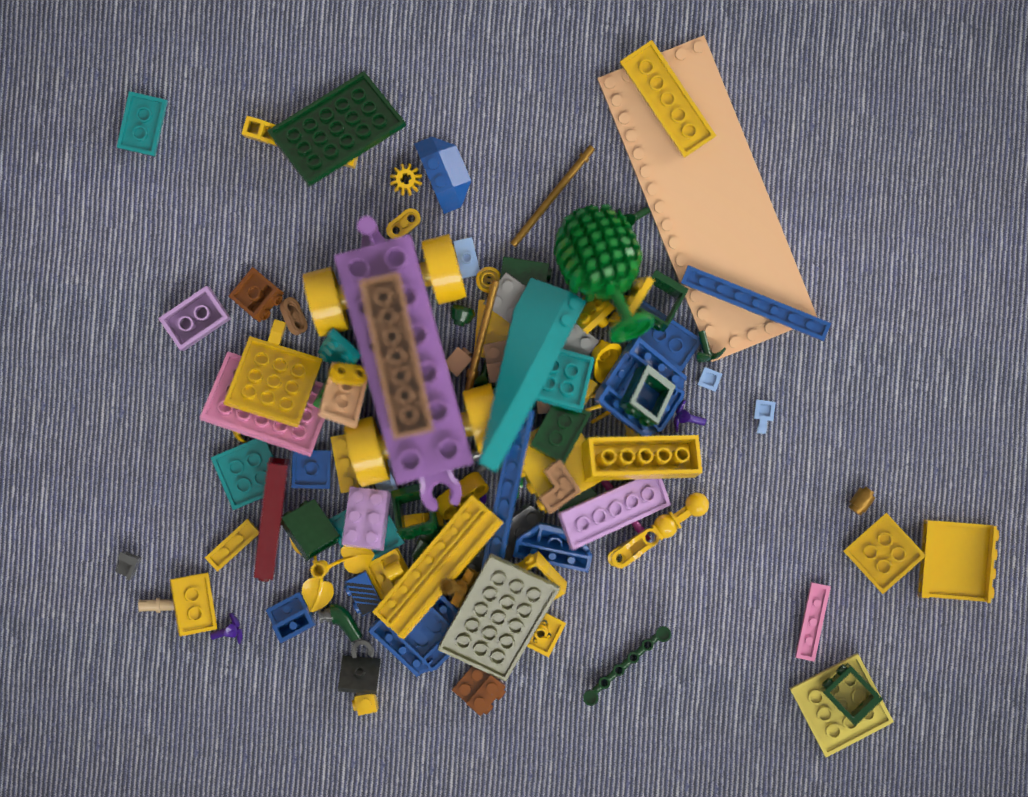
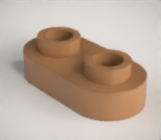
[280,297,307,335]

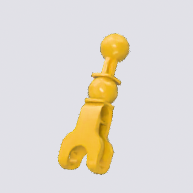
[607,493,709,568]

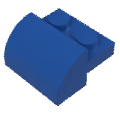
[266,592,316,644]

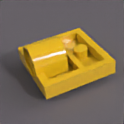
[366,548,409,600]

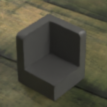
[115,550,142,581]

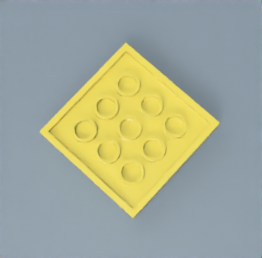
[789,653,894,757]

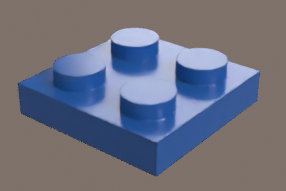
[291,450,332,489]

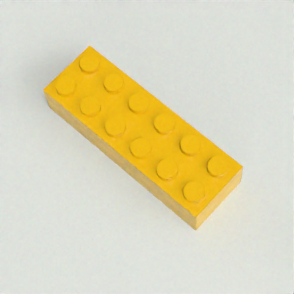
[582,435,703,481]

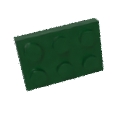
[530,405,592,464]

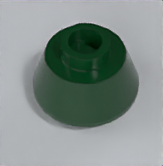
[450,304,475,327]

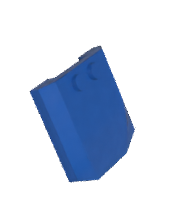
[595,337,687,436]
[368,595,458,677]

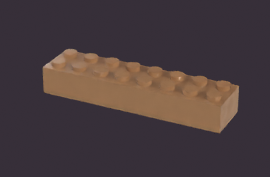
[359,273,434,439]

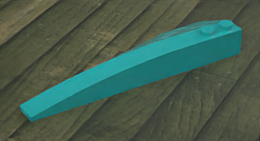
[478,278,586,473]

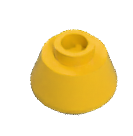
[476,267,501,293]

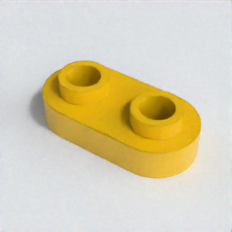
[386,208,421,239]
[329,363,368,386]

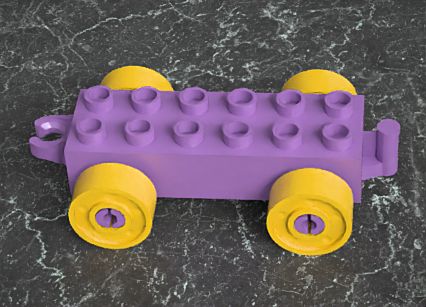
[303,216,494,511]

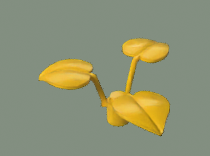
[289,537,374,612]

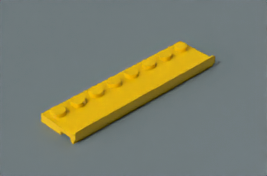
[373,495,504,639]

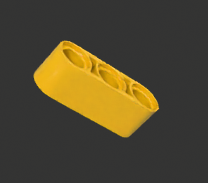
[436,472,489,520]

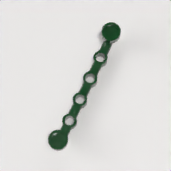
[583,626,671,706]

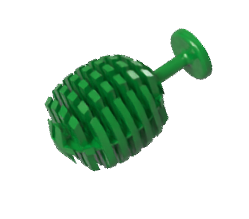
[553,204,655,343]

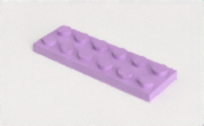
[558,479,671,550]

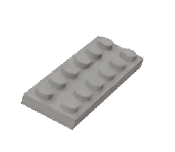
[483,272,599,356]

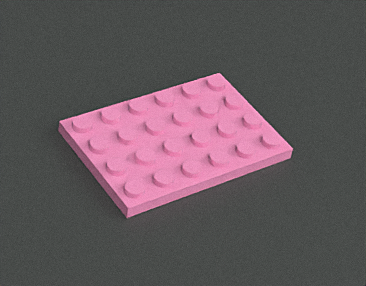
[200,352,326,457]

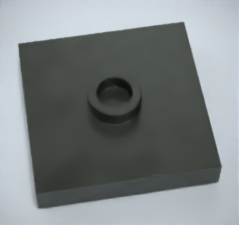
[338,655,381,695]

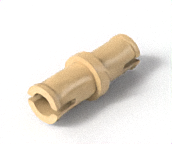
[138,597,174,613]

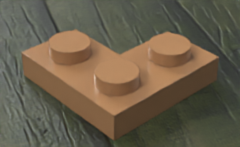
[538,459,581,514]

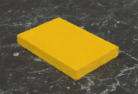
[169,572,217,637]

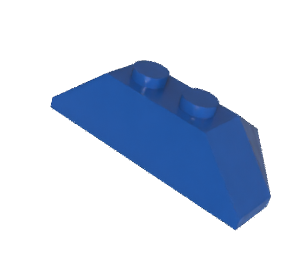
[414,136,471,214]
[513,522,592,573]

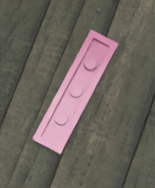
[795,582,831,662]

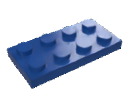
[632,300,701,372]

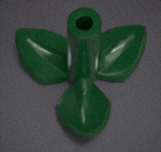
[617,206,650,236]
[696,330,726,363]
[466,358,496,390]

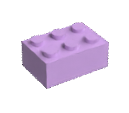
[158,286,231,351]
[342,487,391,551]

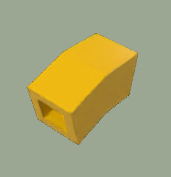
[268,319,287,345]

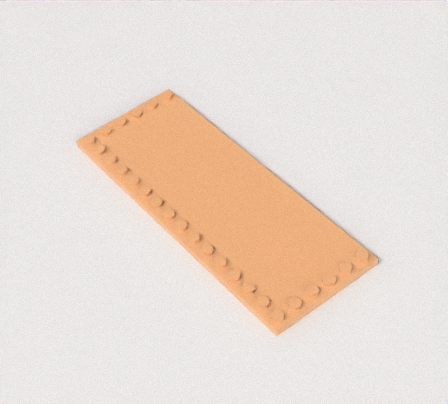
[597,35,818,362]

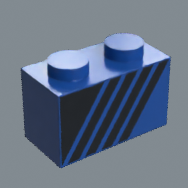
[344,571,382,616]

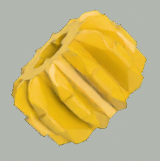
[390,164,422,196]

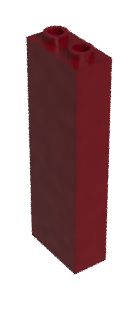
[253,457,290,582]

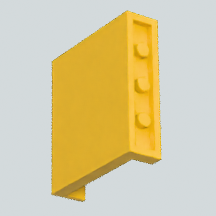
[521,427,603,513]
[917,520,999,603]

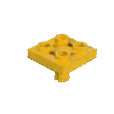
[576,295,615,334]
[527,613,566,658]

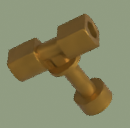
[440,568,479,608]

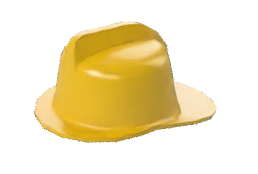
[591,340,622,383]

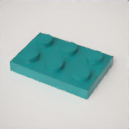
[116,91,168,157]
[318,328,361,365]

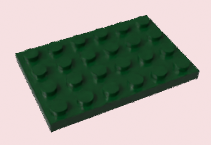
[267,71,406,187]

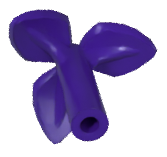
[674,400,706,432]
[210,612,243,644]

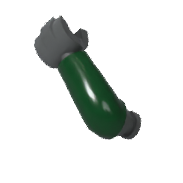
[318,604,374,658]

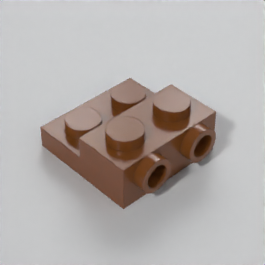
[228,267,284,322]
[452,666,506,716]

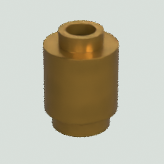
[848,486,875,516]

